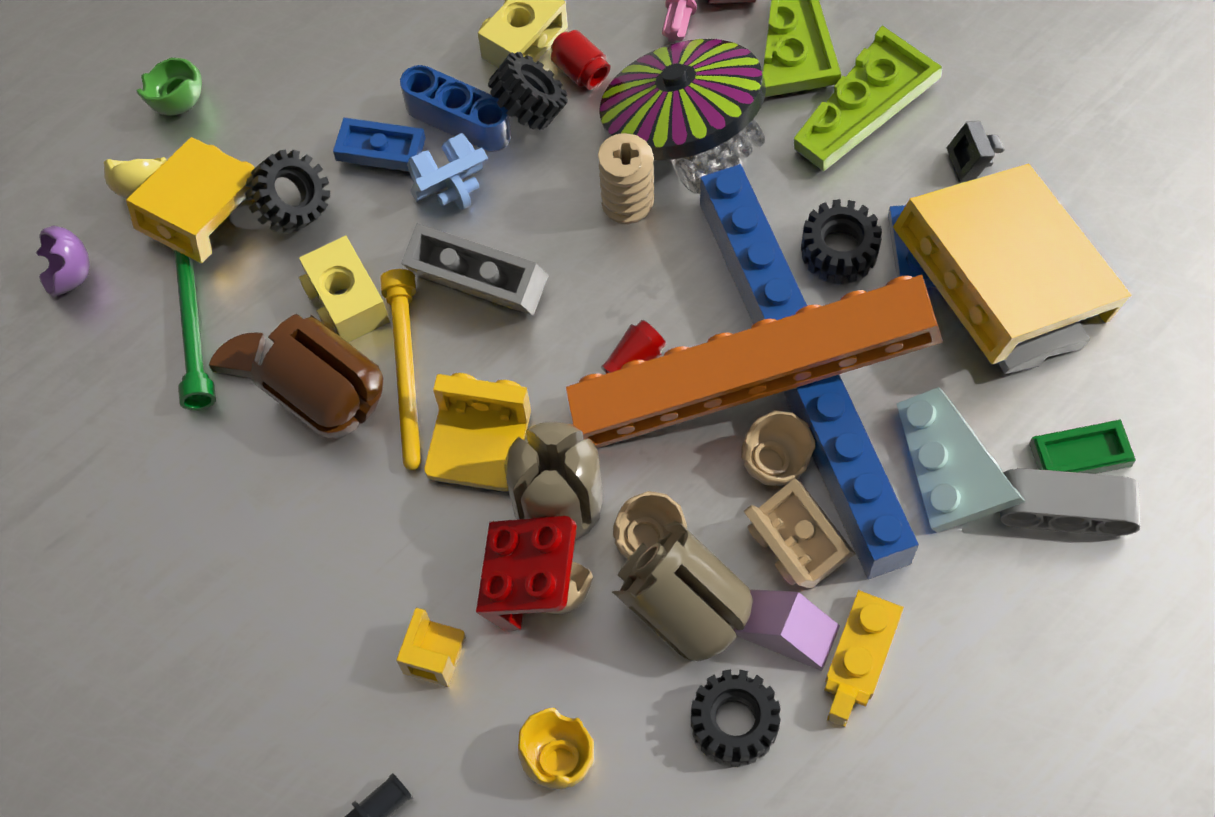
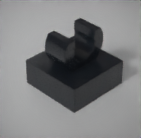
[946,121,1004,182]

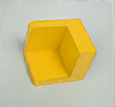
[396,607,466,687]

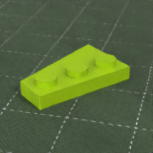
[763,0,841,97]

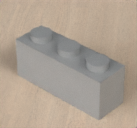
[401,223,549,316]

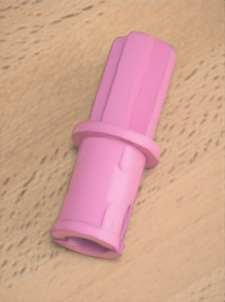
[662,0,697,43]

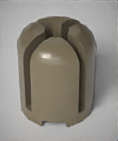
[504,422,603,541]
[612,521,753,661]

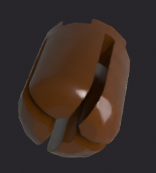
[250,314,384,439]

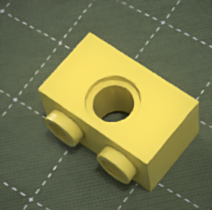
[478,0,568,67]
[298,235,390,343]

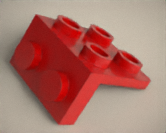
[476,516,577,631]

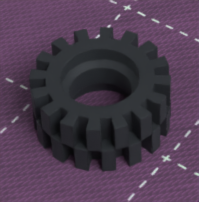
[488,52,568,130]
[245,149,330,233]
[801,199,882,284]
[691,669,781,767]

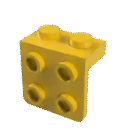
[424,373,531,492]

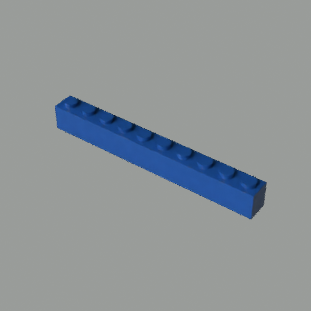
[700,164,919,580]

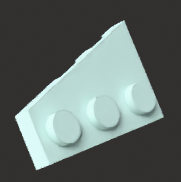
[896,387,1026,533]

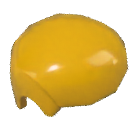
[518,708,594,790]

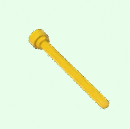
[380,269,421,470]

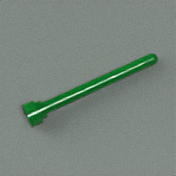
[174,250,216,410]

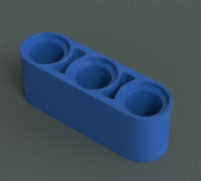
[400,65,512,151]

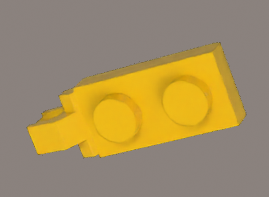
[824,590,904,727]

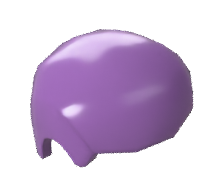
[36,226,90,297]

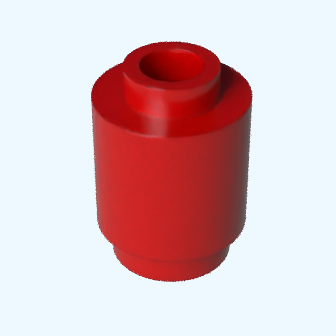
[551,30,611,90]

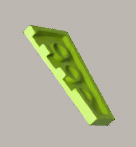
[794,25,942,171]

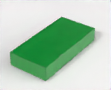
[1029,419,1136,474]

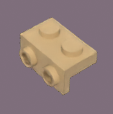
[744,478,856,589]

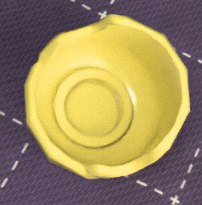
[104,157,167,199]

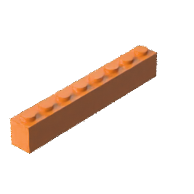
[566,275,943,448]

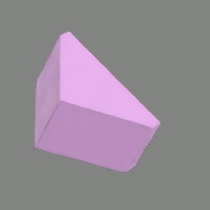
[734,590,840,671]

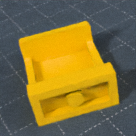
[126,137,255,264]

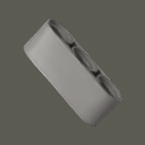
[1000,468,1140,536]

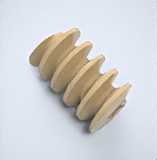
[598,133,654,224]

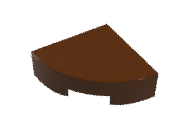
[209,332,266,378]

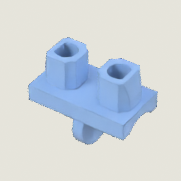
[407,133,488,210]

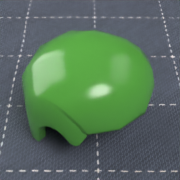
[136,57,202,116]

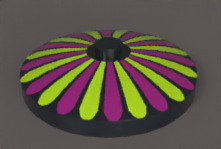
[599,39,766,160]

